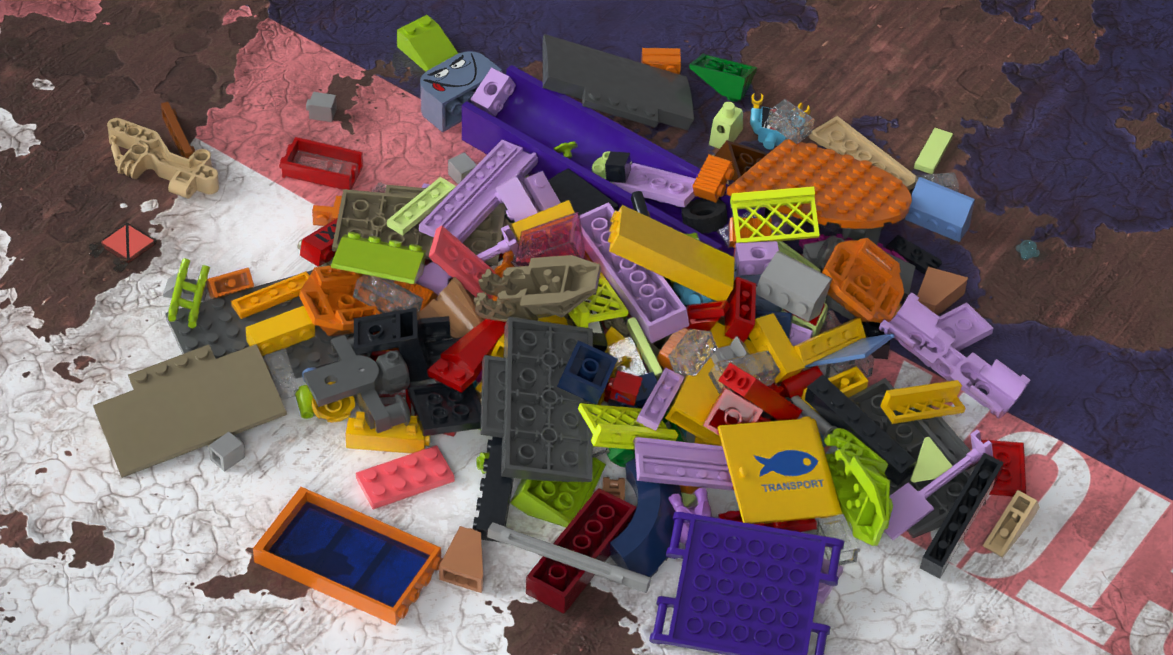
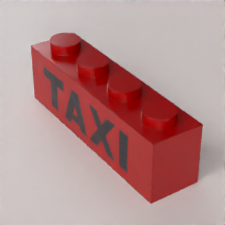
[300,218,338,267]

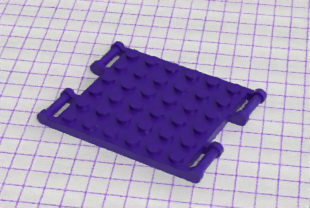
[649,512,845,655]

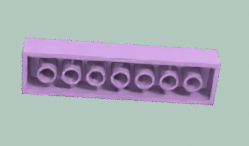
[572,202,689,343]

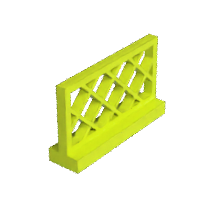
[730,186,820,243]
[568,272,628,328]
[578,403,678,450]

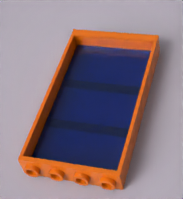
[253,487,443,626]

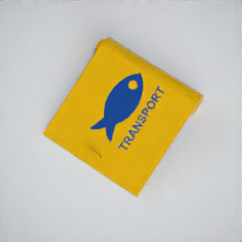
[718,416,843,524]

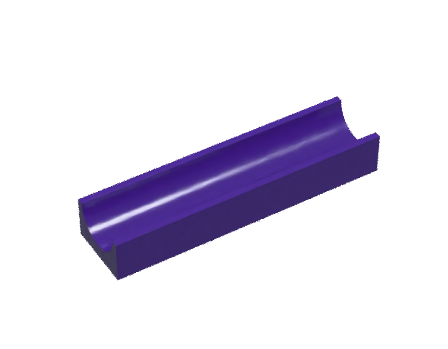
[462,65,765,257]

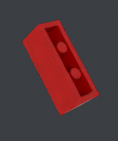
[725,277,756,343]

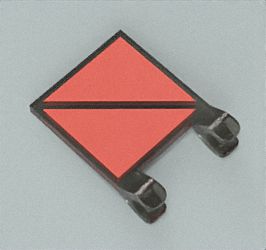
[89,223,157,273]

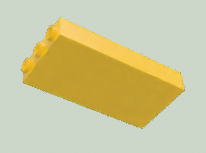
[608,205,735,301]
[665,322,765,446]

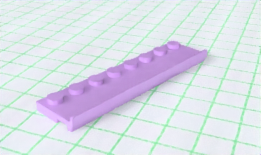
[419,140,538,243]
[633,437,734,491]

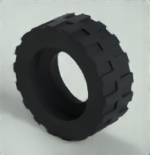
[682,198,728,234]

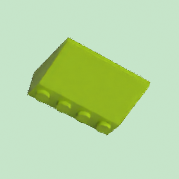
[331,232,427,284]
[510,455,606,527]

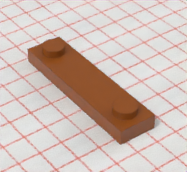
[161,102,195,159]

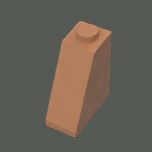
[917,267,968,315]
[439,526,483,593]

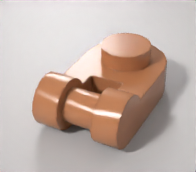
[602,477,625,501]

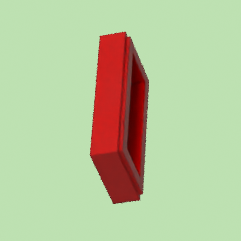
[686,300,730,320]

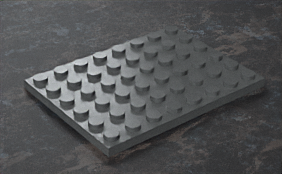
[165,270,366,385]

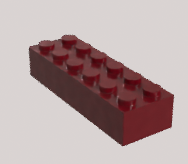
[526,488,637,614]

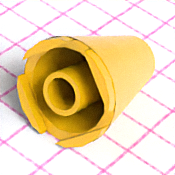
[312,382,355,423]

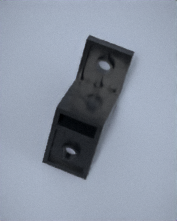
[354,307,462,383]

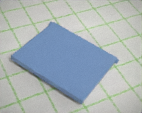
[805,334,895,367]

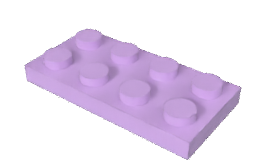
[613,163,696,207]
[911,303,993,367]

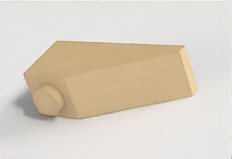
[983,490,1040,558]

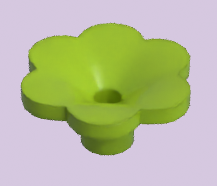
[553,141,578,159]

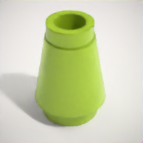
[295,385,314,419]

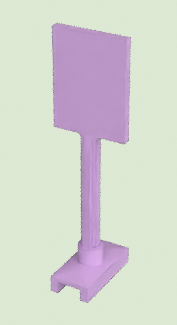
[406,225,525,309]
[884,430,993,540]

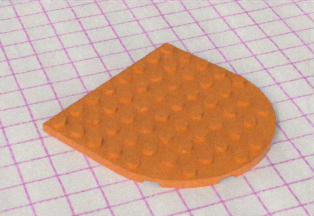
[726,137,912,229]

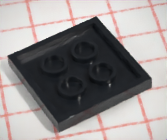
[408,383,481,436]

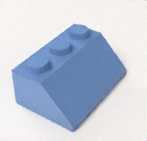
[905,177,975,242]

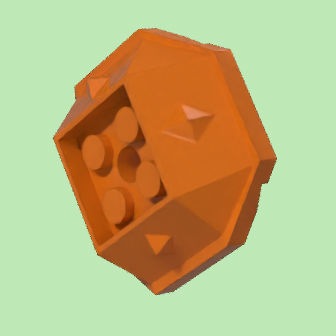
[822,238,904,323]
[299,266,393,336]

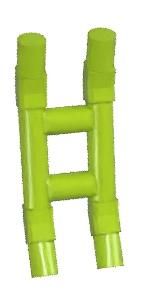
[168,258,210,328]

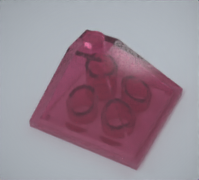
[515,212,585,266]

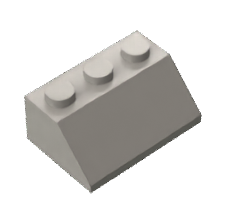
[756,251,832,322]

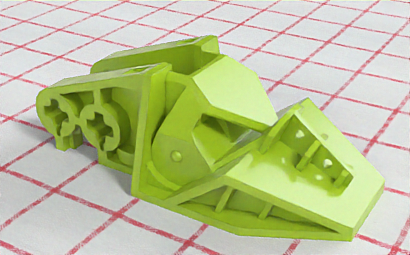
[824,428,893,546]

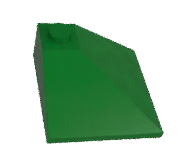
[689,54,757,101]

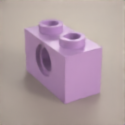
[470,68,516,117]
[734,241,779,276]

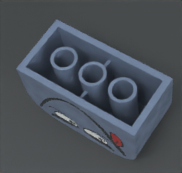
[420,51,502,132]

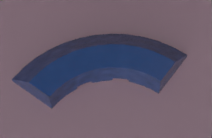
[610,458,683,577]

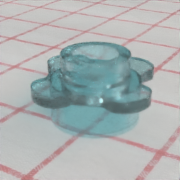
[1016,240,1040,260]

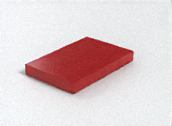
[981,439,1026,497]

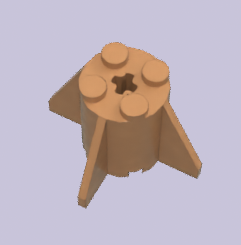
[419,277,486,339]

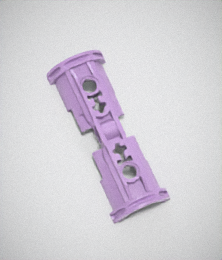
[879,293,1030,419]

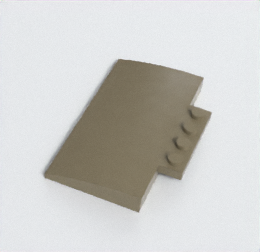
[332,185,506,266]
[93,344,287,478]

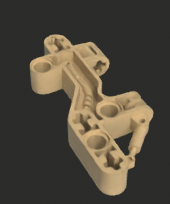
[107,118,219,199]

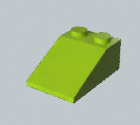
[397,15,458,72]

